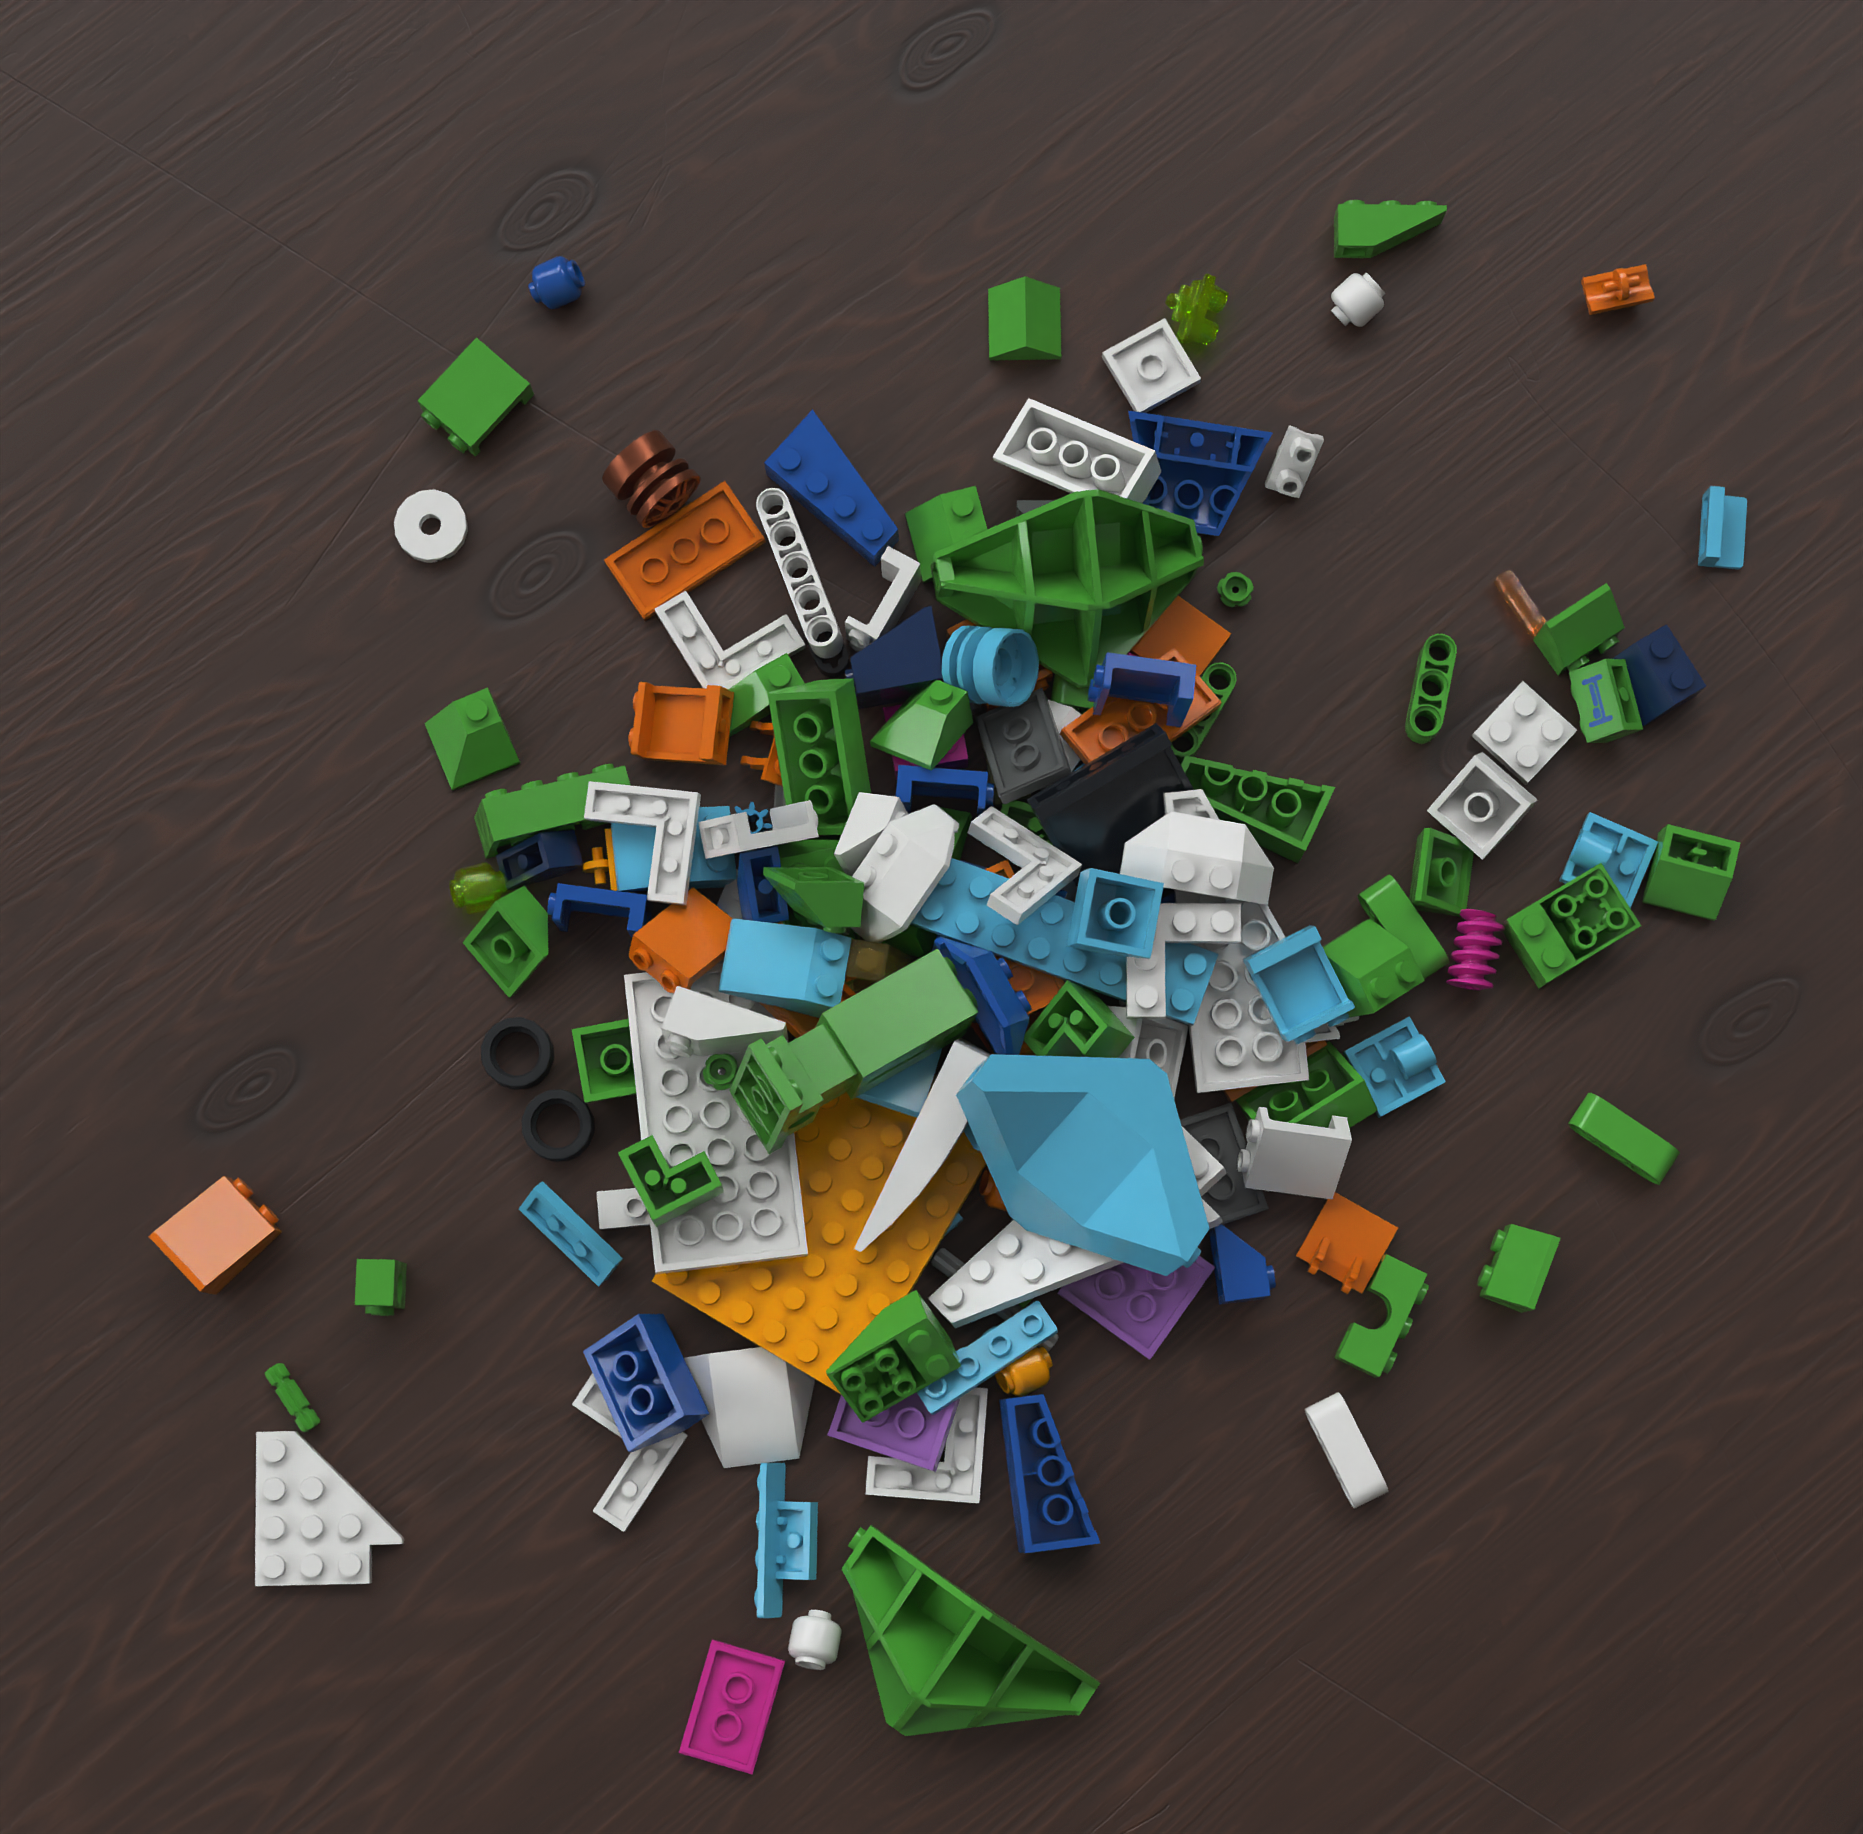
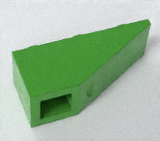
[1334,200,1447,258]

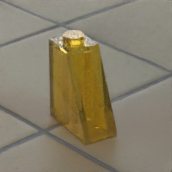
[846,939,918,991]

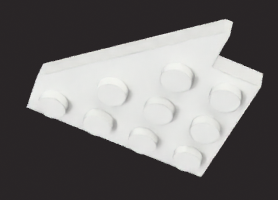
[255,1431,404,1586]

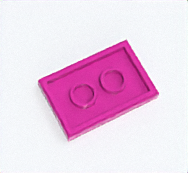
[679,1639,785,1774]

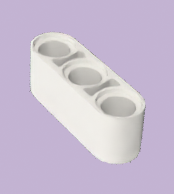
[1304,1392,1389,1509]

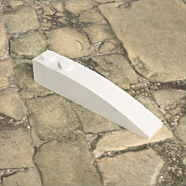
[854,1038,990,1252]

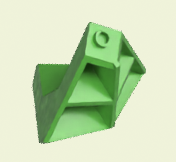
[930,489,1204,688]
[842,1524,1100,1736]

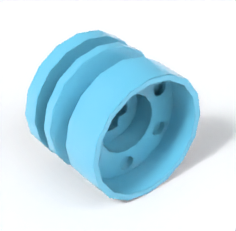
[942,625,1039,707]

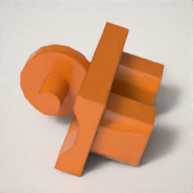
[1581,264,1655,315]

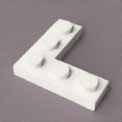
[655,591,806,689]
[584,781,701,905]
[967,806,1082,925]
[1126,903,1241,1019]
[572,1373,688,1532]
[865,1387,988,1503]

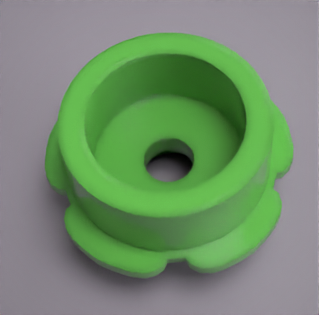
[1217,572,1253,607]
[703,1053,739,1090]

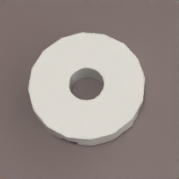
[394,489,468,563]

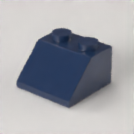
[1612,624,1706,727]

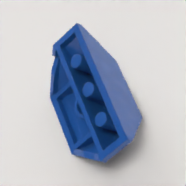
[934,937,1032,1055]

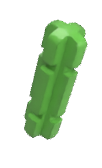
[265,1363,320,1432]

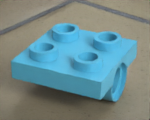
[1559,812,1658,908]
[1343,1016,1446,1118]

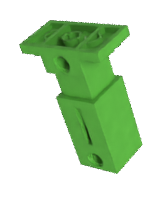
[729,948,979,1154]

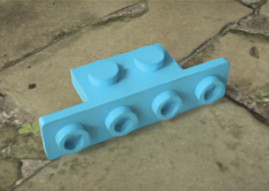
[917,1301,1058,1415]
[754,1463,818,1618]

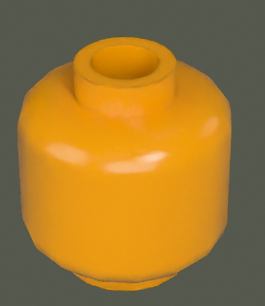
[995,1347,1052,1397]

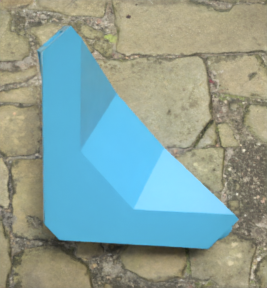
[956,1054,1210,1276]

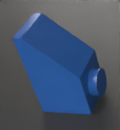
[737,845,790,923]

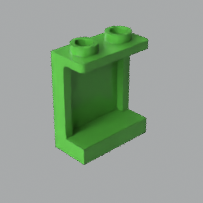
[418,337,534,457]

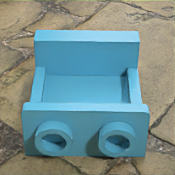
[1242,925,1355,1044]

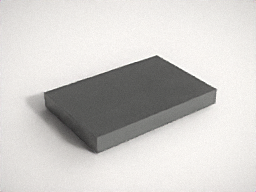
[975,688,1072,804]
[1180,1103,1269,1225]

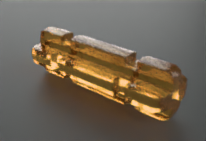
[1494,570,1546,637]

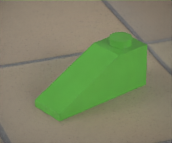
[728,653,804,737]

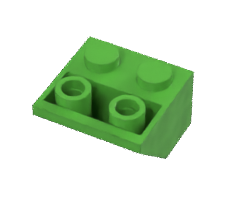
[1642,824,1740,921]

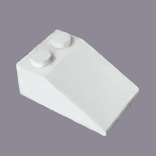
[661,986,788,1058]

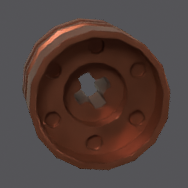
[602,430,701,528]

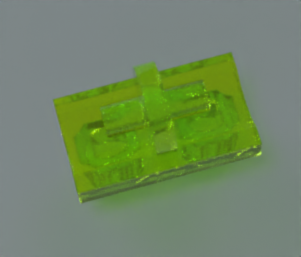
[1165,273,1229,345]

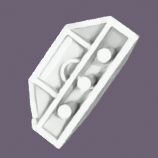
[851,804,959,947]
[1120,812,1274,905]

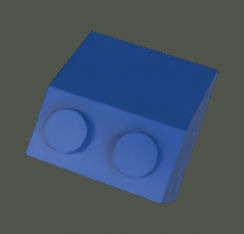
[1208,1224,1276,1305]

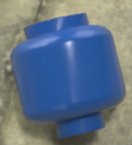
[528,256,585,309]

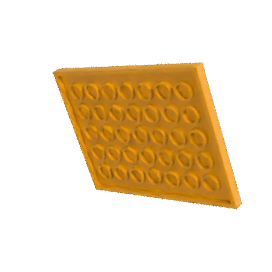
[652,1092,987,1395]

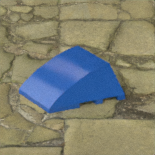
[1128,410,1273,536]

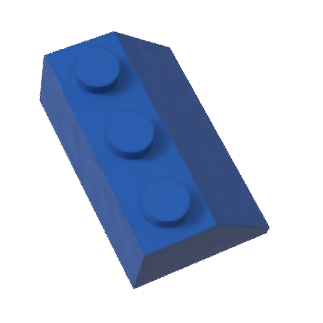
[583,1314,709,1452]

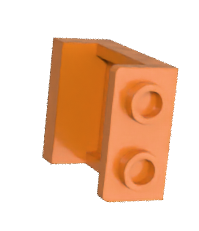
[628,682,734,765]
[629,887,733,994]

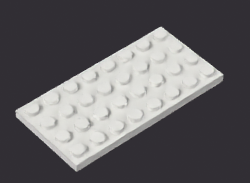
[624,963,808,1274]

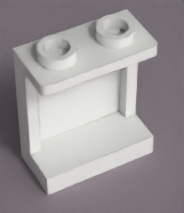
[845,546,921,652]
[698,800,819,859]
[1237,1107,1352,1200]

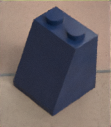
[845,606,944,709]

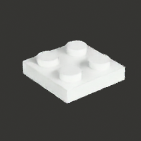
[1102,318,1201,413]
[1472,681,1577,785]

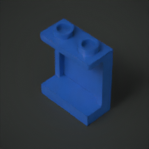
[1088,652,1196,727]
[896,765,995,817]
[547,883,653,938]

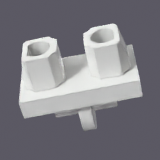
[1264,426,1324,498]

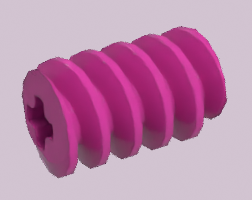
[1445,909,1505,990]

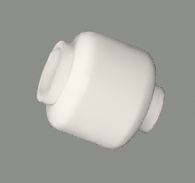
[1331,273,1385,327]
[788,1610,842,1670]

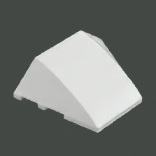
[684,1347,815,1468]

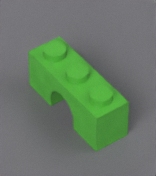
[1334,1254,1429,1378]

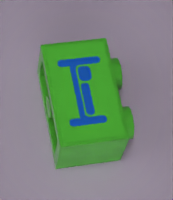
[1569,659,1643,743]

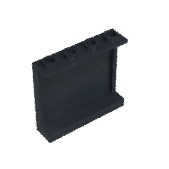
[1027,723,1194,888]

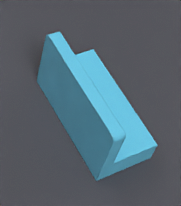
[1698,486,1747,569]

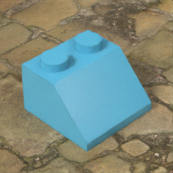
[1067,868,1164,959]

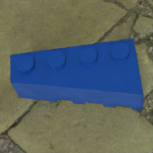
[764,409,899,567]
[999,1394,1100,1553]

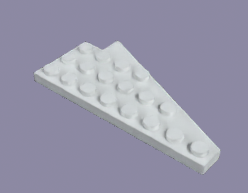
[1163,789,1340,1093]
[928,1127,1227,1328]

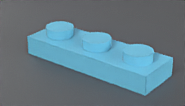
[519,1181,623,1287]

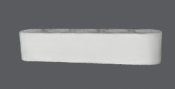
[756,488,843,659]

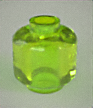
[449,862,507,914]

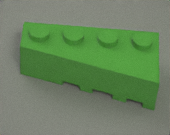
[1181,755,1335,863]
[474,764,631,859]

